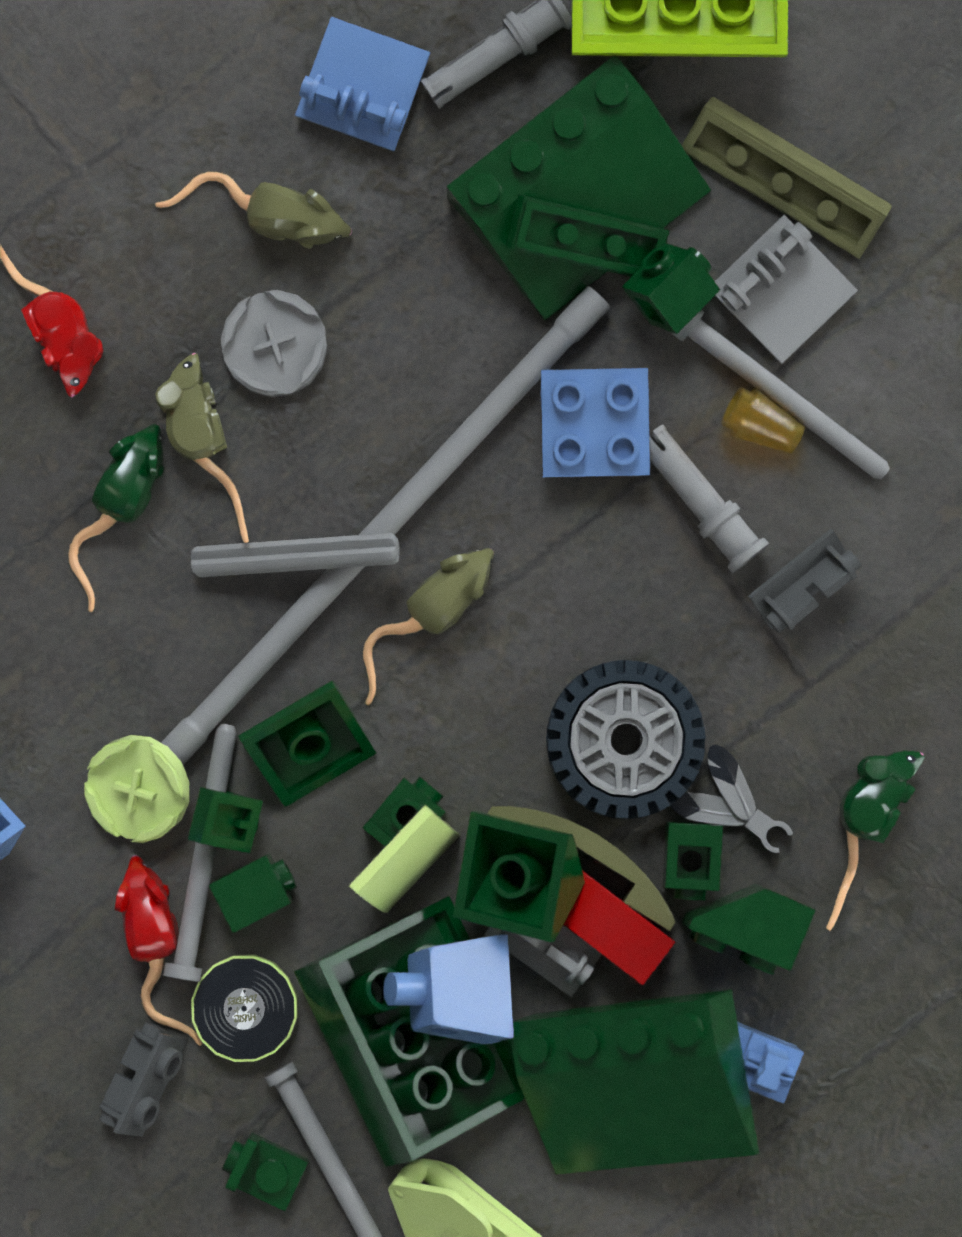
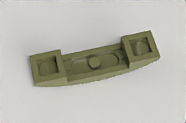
[487,806,675,931]

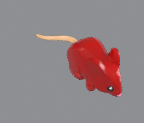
[0,244,104,397]
[115,855,203,1046]

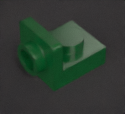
[187,787,263,853]
[221,1132,309,1211]

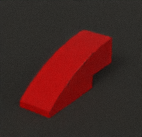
[564,870,675,985]

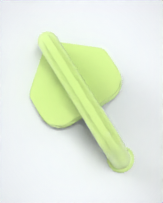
[388,1158,542,1237]

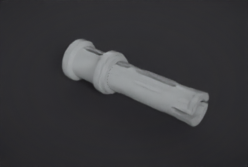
[420,0,572,109]
[649,424,770,574]

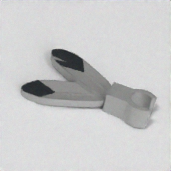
[670,744,793,853]

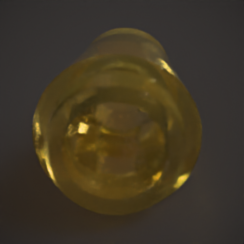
[721,387,805,454]

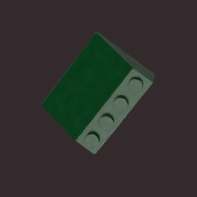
[446,56,711,321]
[293,896,525,1167]
[510,989,759,1174]

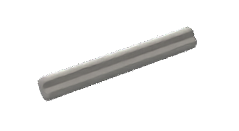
[191,533,400,577]

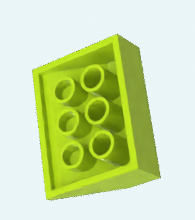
[571,0,788,57]

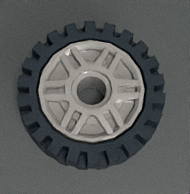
[546,660,706,819]

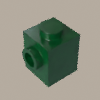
[622,243,721,334]

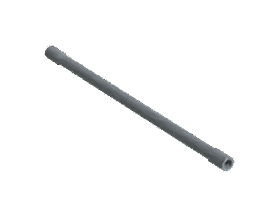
[161,286,610,765]

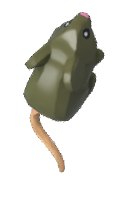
[155,172,352,249]
[155,353,249,543]
[363,548,494,706]

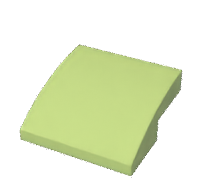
[349,806,460,913]

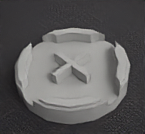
[221,290,328,397]

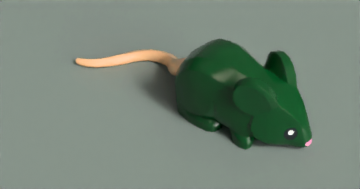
[68,424,165,612]
[826,750,925,931]

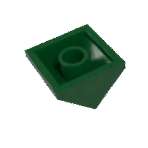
[238,681,377,807]
[453,811,585,942]

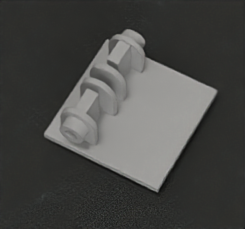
[715,215,858,364]

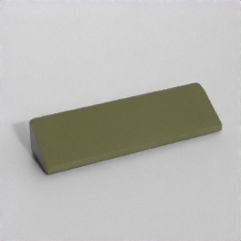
[682,97,892,259]

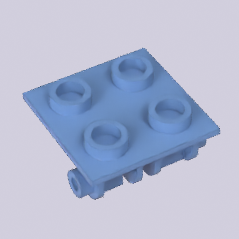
[295,17,430,152]
[541,368,650,477]

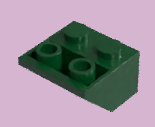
[682,884,816,975]

